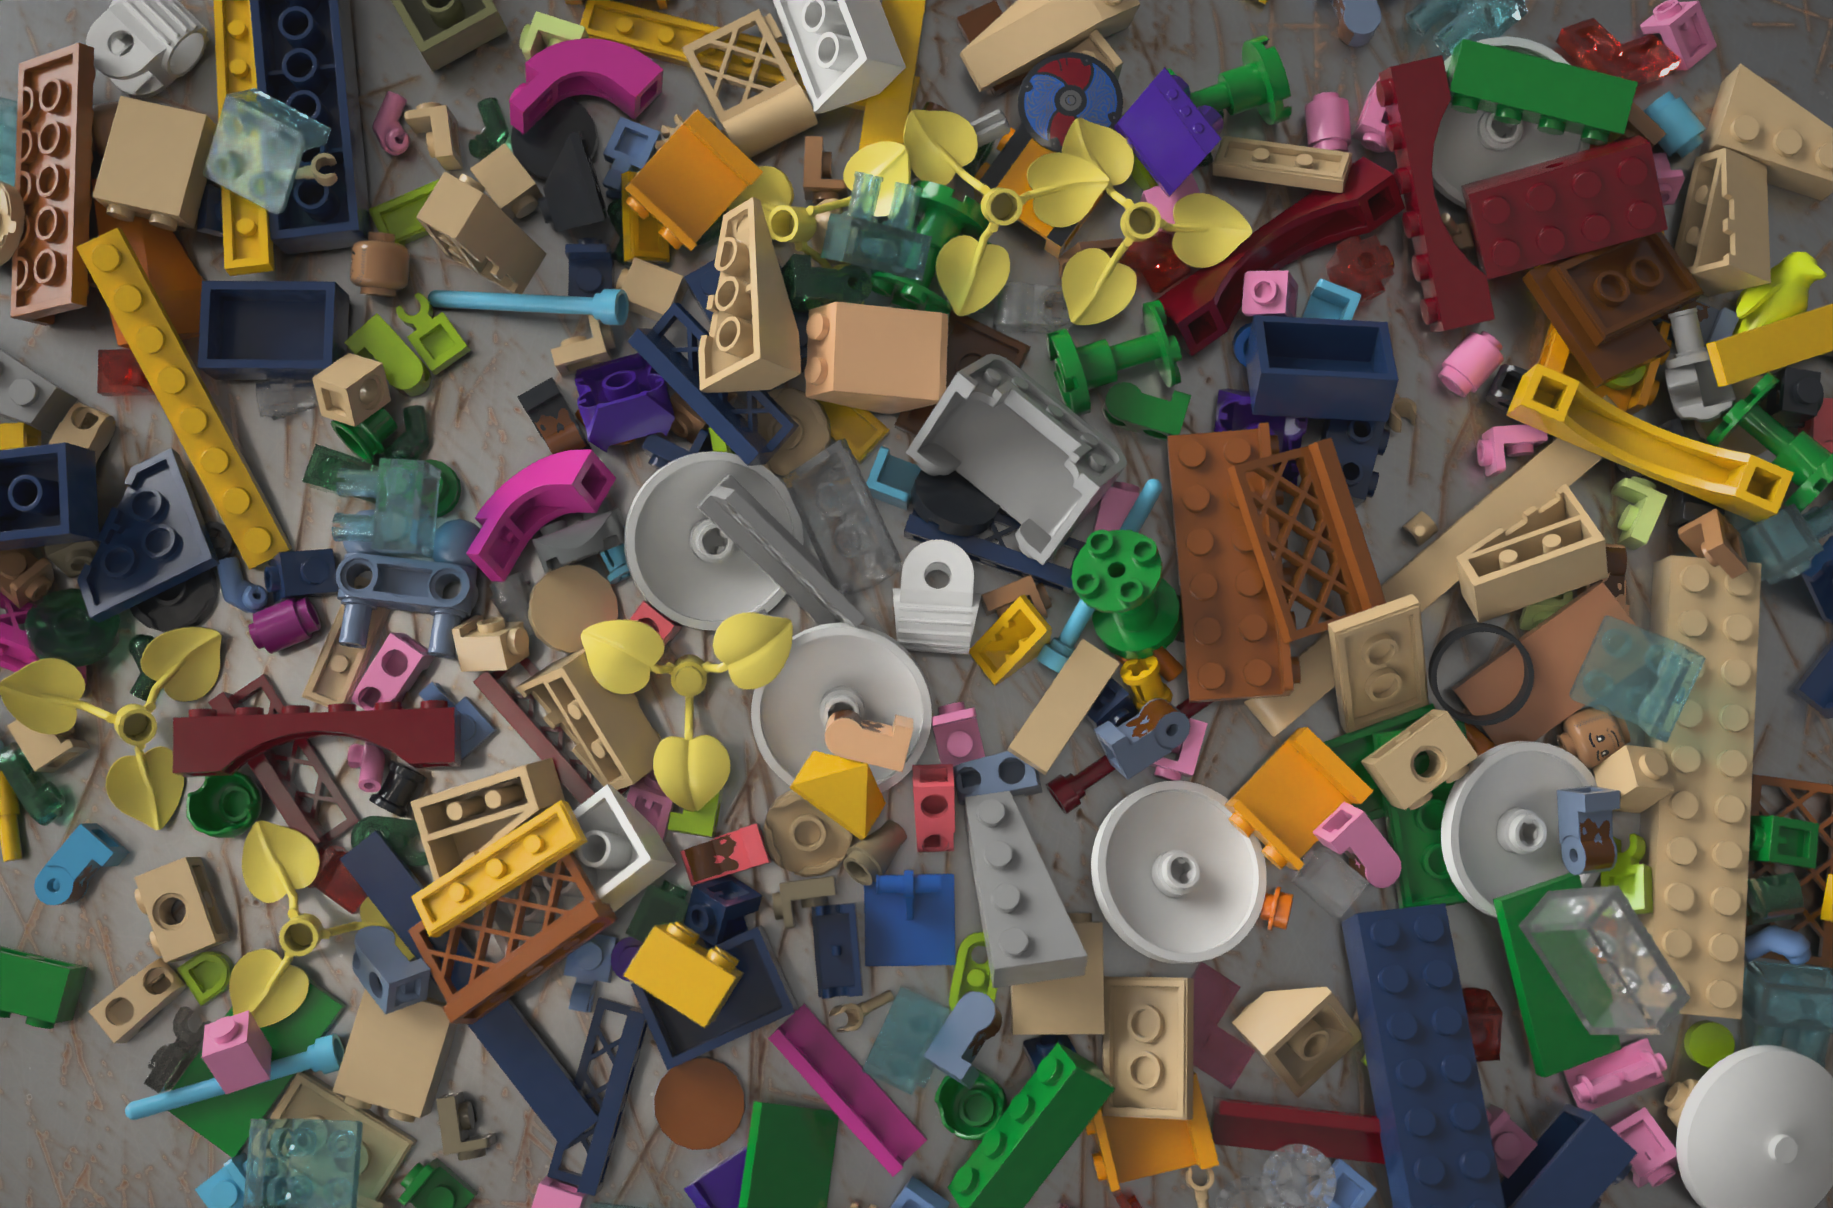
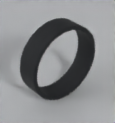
[1428,623,1534,726]

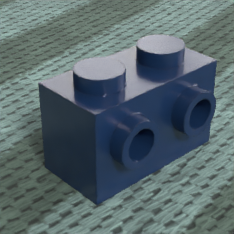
[1319,418,1390,507]

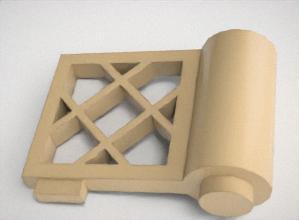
[682,9,819,159]

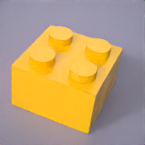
[623,921,744,1028]

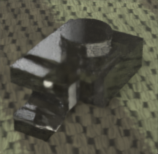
[144,1006,212,1093]

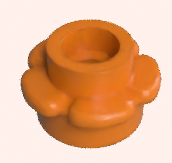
[1260,887,1294,931]

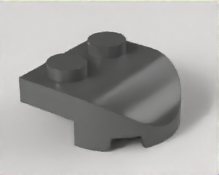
[532,504,626,573]

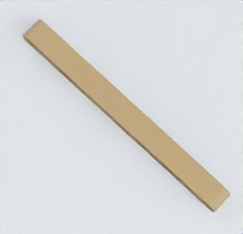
[1244,395,1618,737]

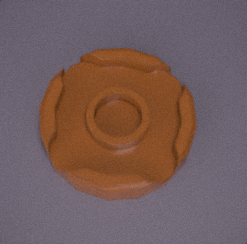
[654,1056,746,1150]

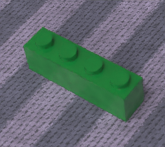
[1447,39,1638,146]
[0,946,88,1029]
[947,1042,1115,1208]

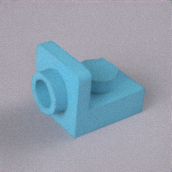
[195,1153,271,1208]

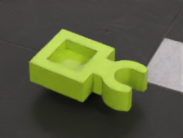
[396,292,471,375]
[1601,833,1653,916]

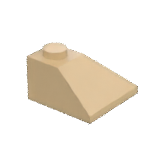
[1232,987,1362,1098]

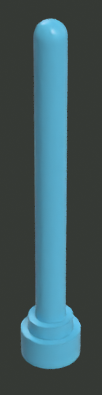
[428,289,629,325]
[1037,479,1163,673]
[125,1033,344,1120]

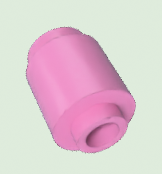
[1305,92,1352,152]
[1438,331,1504,398]

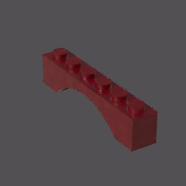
[1376,55,1495,332]
[1156,156,1405,356]
[173,700,461,777]

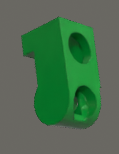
[1102,382,1191,442]

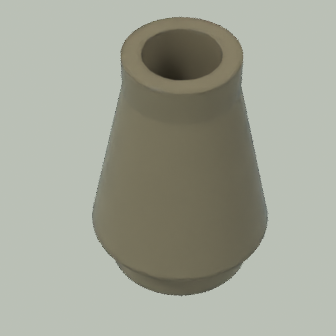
[843,820,907,886]

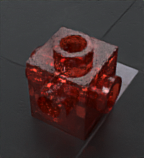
[1326,234,1395,302]

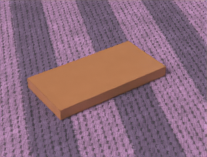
[1451,580,1658,746]

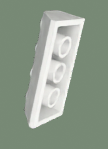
[773,0,906,114]
[480,784,676,956]

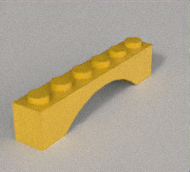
[1506,363,1794,523]

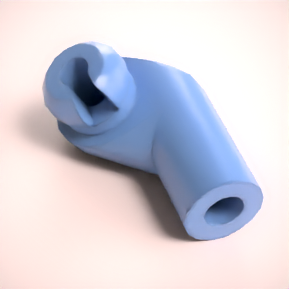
[217,557,268,613]
[1744,925,1811,965]

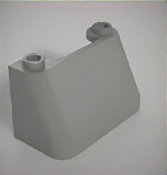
[906,354,1127,565]

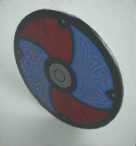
[1018,52,1123,153]

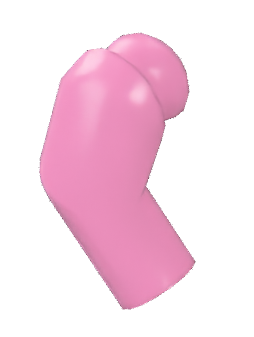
[372,91,410,155]
[347,742,385,792]

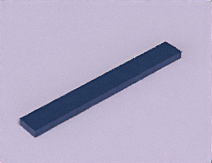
[340,830,599,1148]

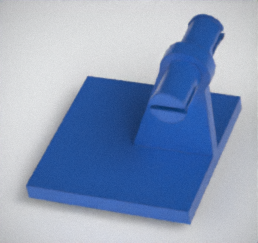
[864,870,956,966]

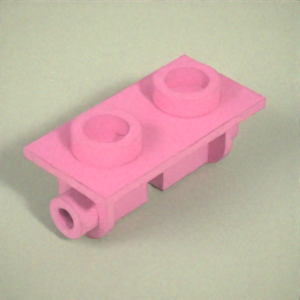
[1563,1038,1667,1111]

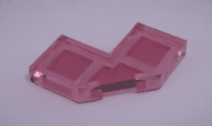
[1190,962,1255,1089]

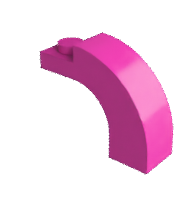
[509,38,664,134]
[466,450,616,582]

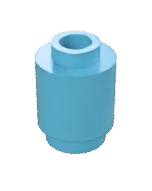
[1644,91,1706,158]

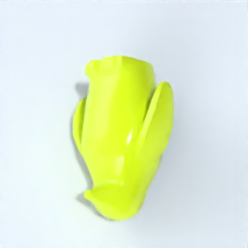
[1732,252,1827,335]

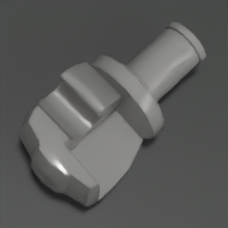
[1665,307,1736,422]

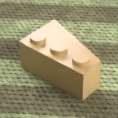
[1699,64,1833,201]
[1674,148,1771,297]
[416,171,547,294]
[1456,483,1608,623]
[515,649,662,790]
[410,758,565,881]

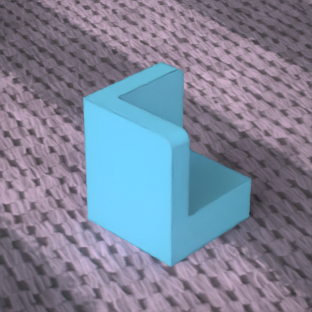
[1301,279,1362,320]
[865,446,921,511]

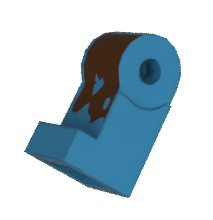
[34,823,129,905]

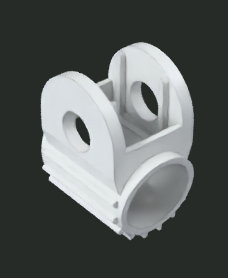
[86,0,209,98]
[892,540,981,655]

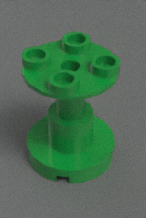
[1167,35,1292,125]
[867,180,989,319]
[1046,299,1182,416]
[1706,372,1833,516]
[1071,530,1182,659]

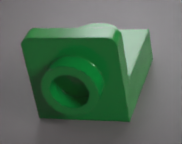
[1749,815,1819,869]
[398,1158,478,1208]

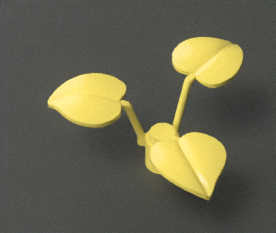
[903,109,1109,316]
[1062,118,1252,326]
[728,141,911,312]
[581,612,793,812]
[0,626,222,830]
[229,820,415,1028]

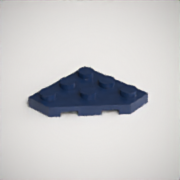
[77,448,220,623]

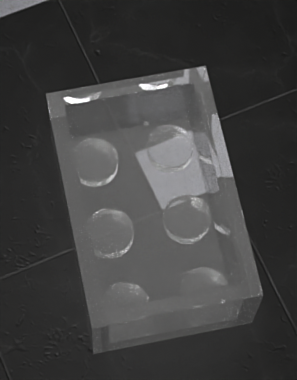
[1519,885,1690,1035]

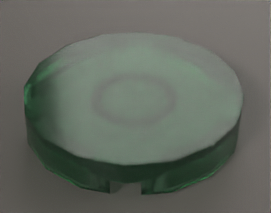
[24,588,121,667]

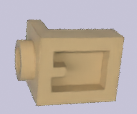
[404,102,463,171]
[551,315,616,377]

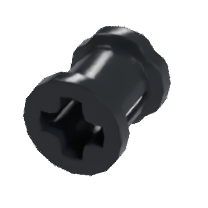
[369,760,427,818]

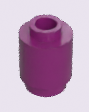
[248,597,321,654]

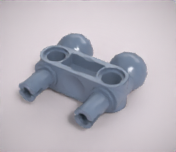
[336,509,480,659]

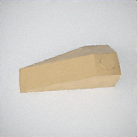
[960,0,1140,92]
[698,197,801,393]

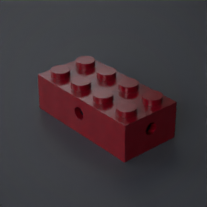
[1461,135,1668,280]

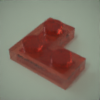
[1556,17,1681,87]

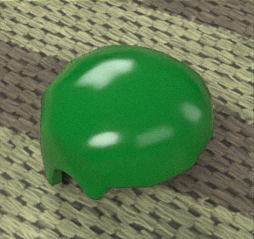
[186,771,263,839]
[935,1069,1007,1140]

